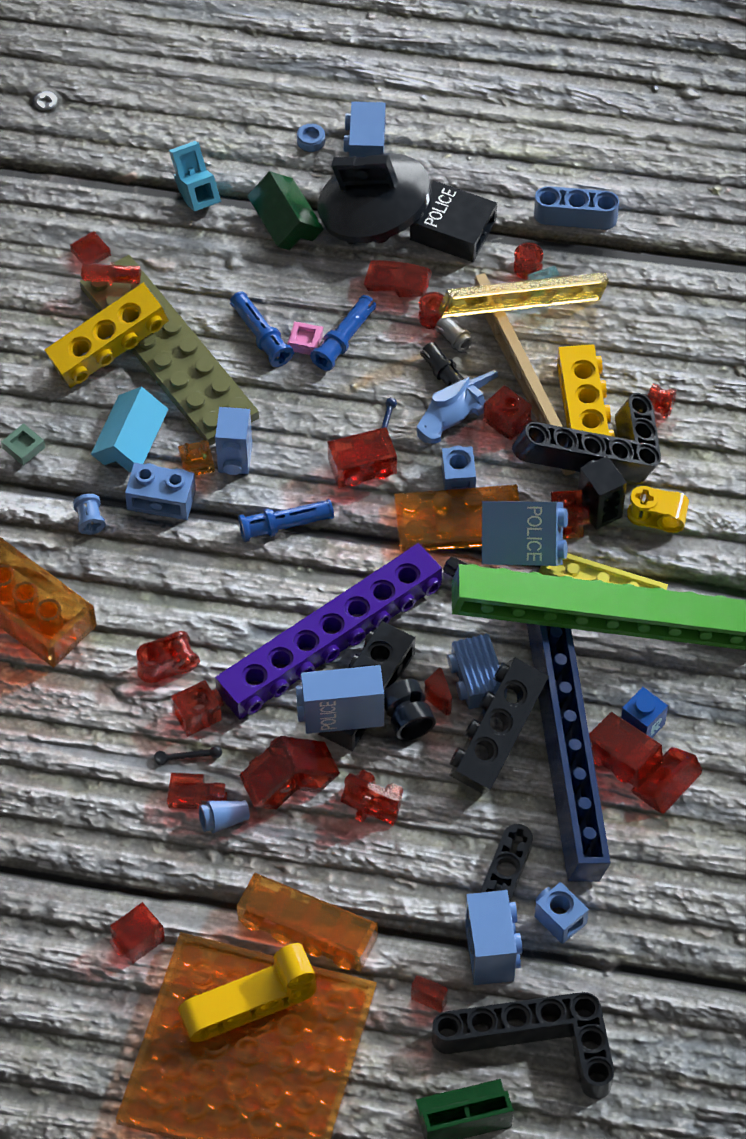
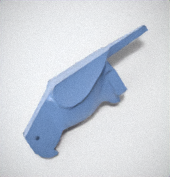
[417,370,498,444]

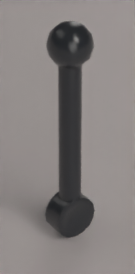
[154,746,222,765]

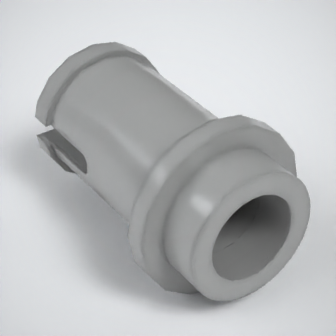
[435,315,472,352]

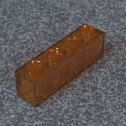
[237,872,378,972]

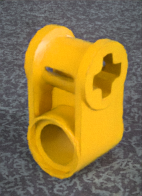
[627,486,689,533]

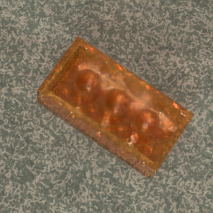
[0,537,97,668]

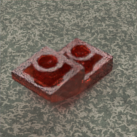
[364,260,432,297]

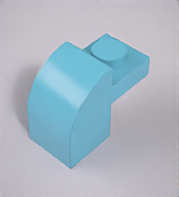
[169,141,221,211]

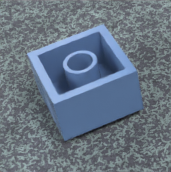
[465,890,522,985]

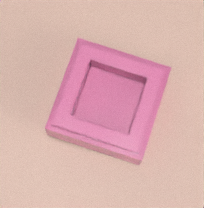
[287,321,323,355]

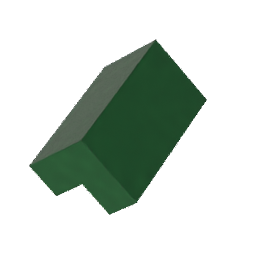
[247,171,324,251]
[415,1079,513,1139]

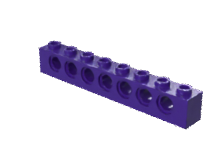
[215,543,442,720]

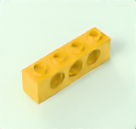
[44,282,169,389]
[557,344,615,437]

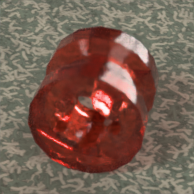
[513,242,544,280]
[418,292,448,330]
[648,383,677,418]

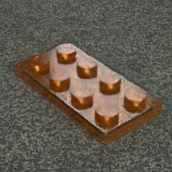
[394,484,520,552]

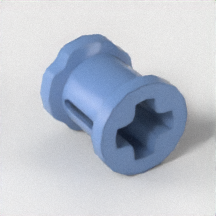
[73,494,106,535]

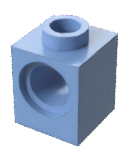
[441,446,476,496]
[534,882,589,944]

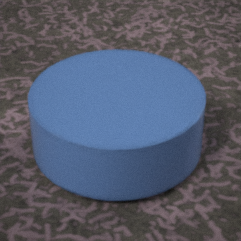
[297,124,325,152]

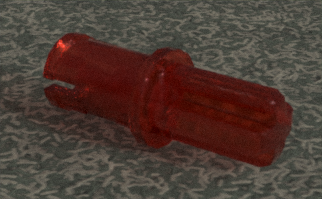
[81,262,141,286]

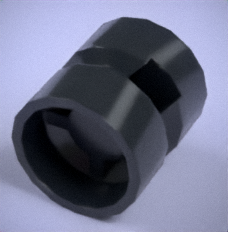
[384,679,436,741]

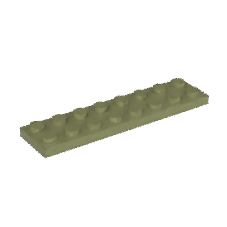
[80,255,259,446]

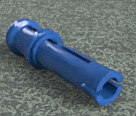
[230,291,294,367]
[310,295,376,371]
[238,499,334,542]

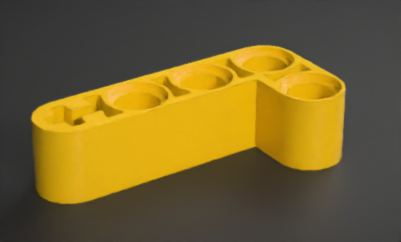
[178,943,316,1042]

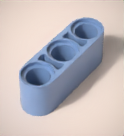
[534,186,619,230]

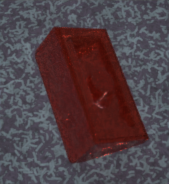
[631,747,702,814]

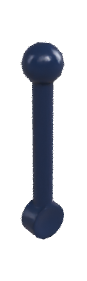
[373,397,397,452]

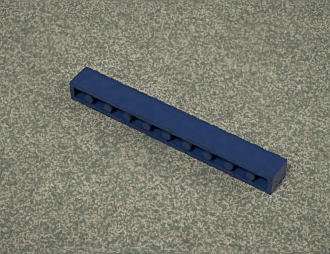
[527,623,611,882]

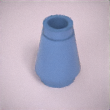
[199,800,250,833]

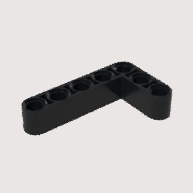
[512,393,661,483]
[432,992,614,1099]

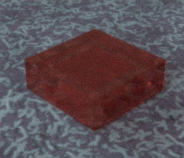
[70,231,111,269]
[411,975,448,1013]

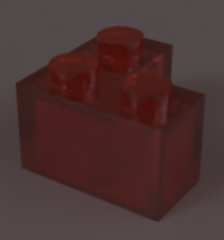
[239,736,340,809]

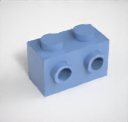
[125,463,196,520]

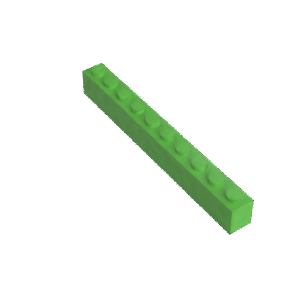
[452,564,746,650]

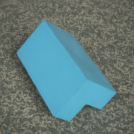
[91,386,168,473]

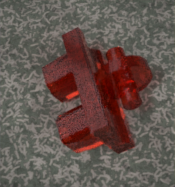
[340,770,403,826]

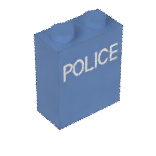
[482,501,568,566]
[295,665,384,734]

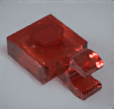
[167,773,227,809]

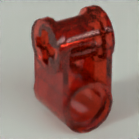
[136,631,200,683]

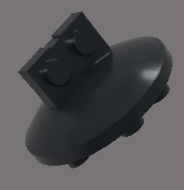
[318,153,432,244]

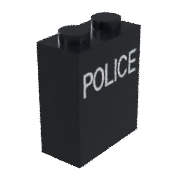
[409,180,497,263]

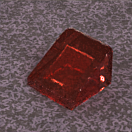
[424,667,452,716]

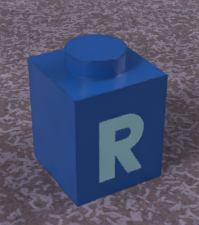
[619,687,668,746]

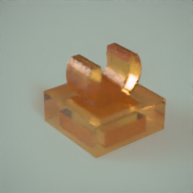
[178,440,215,475]

